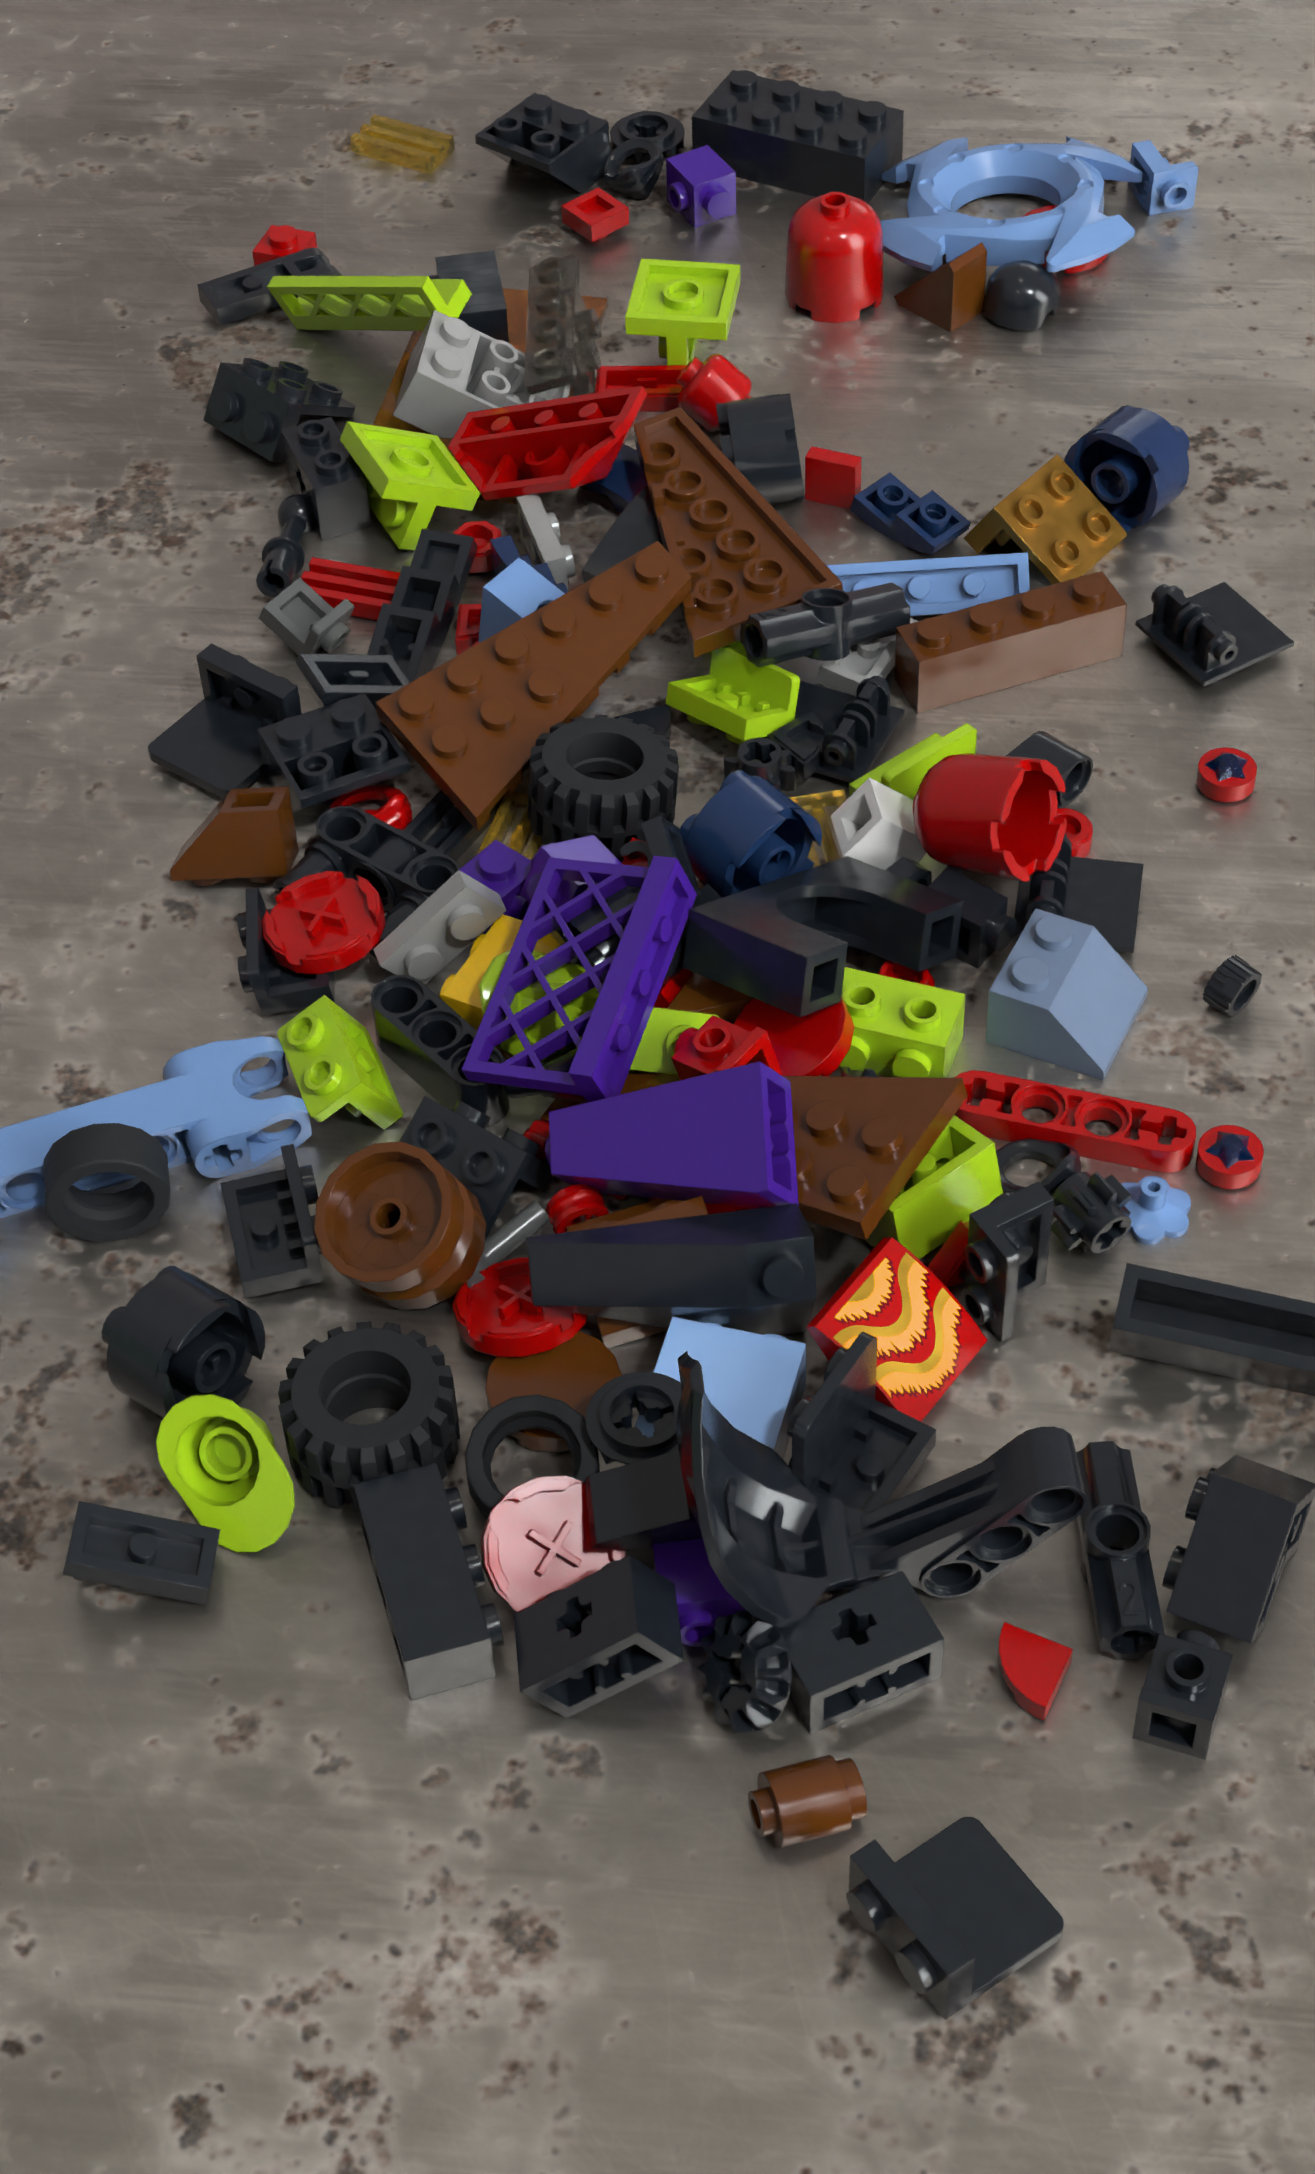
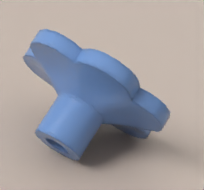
[1122,1176,1191,1245]

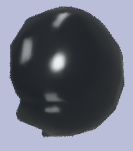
[983,260,1061,330]

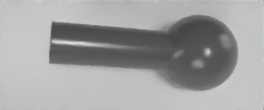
[454,1200,550,1296]

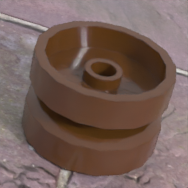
[314,1141,486,1310]

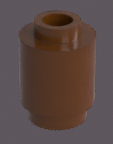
[748,1755,867,1849]

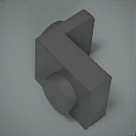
[259,578,355,656]

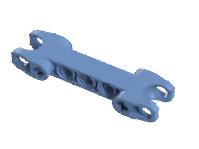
[0,1036,312,1219]

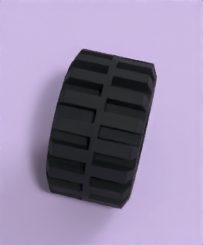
[527,715,679,863]
[278,1321,460,1512]

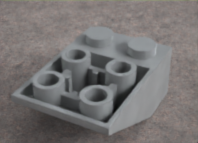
[393,310,573,438]

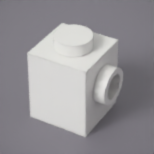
[830,778,926,870]

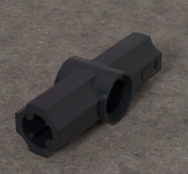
[740,582,910,667]
[1076,1441,1165,1660]

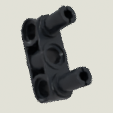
[273,806,460,959]

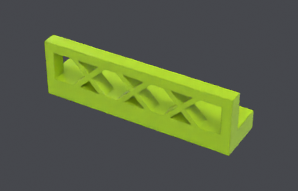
[267,276,472,331]

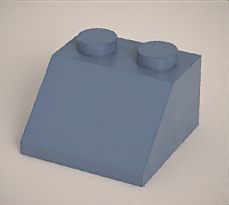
[986,908,1148,1080]

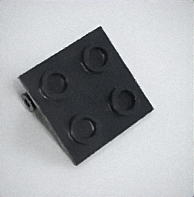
[1135,582,1294,687]
[763,676,905,783]
[1011,834,1144,953]

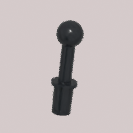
[256,494,315,597]

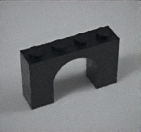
[683,856,964,1017]

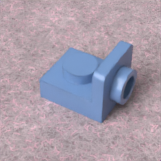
[1127,140,1199,216]

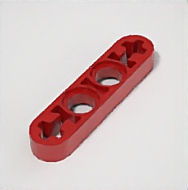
[954,1070,1196,1173]

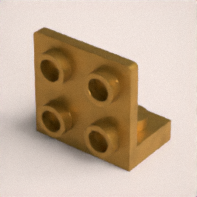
[964,454,1127,584]

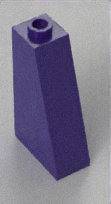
[545,1061,799,1208]

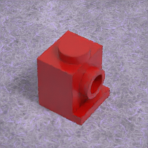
[671,1015,784,1080]

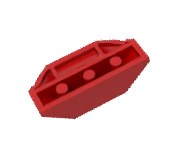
[448,386,647,500]

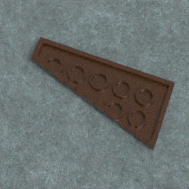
[633,407,843,658]
[376,541,692,832]
[540,1074,968,1240]

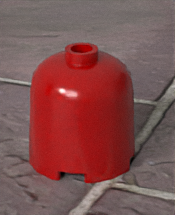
[785,192,884,323]
[913,753,1067,882]

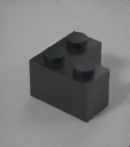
[1162,1455,1315,1644]

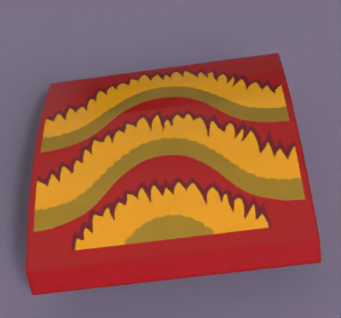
[806,1237,988,1422]

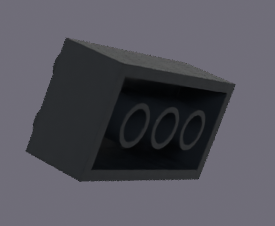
[692,70,904,204]

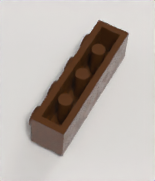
[895,571,1127,714]

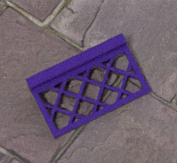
[462,856,697,1103]

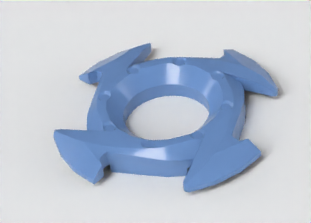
[880,136,1143,272]

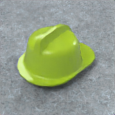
[156,1394,295,1552]

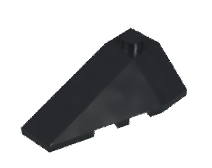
[526,1203,817,1335]

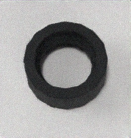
[44,1123,170,1242]
[465,1394,600,1520]

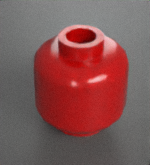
[676,354,752,432]

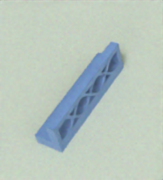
[827,552,1030,616]

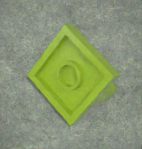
[625,258,741,365]
[340,421,480,551]

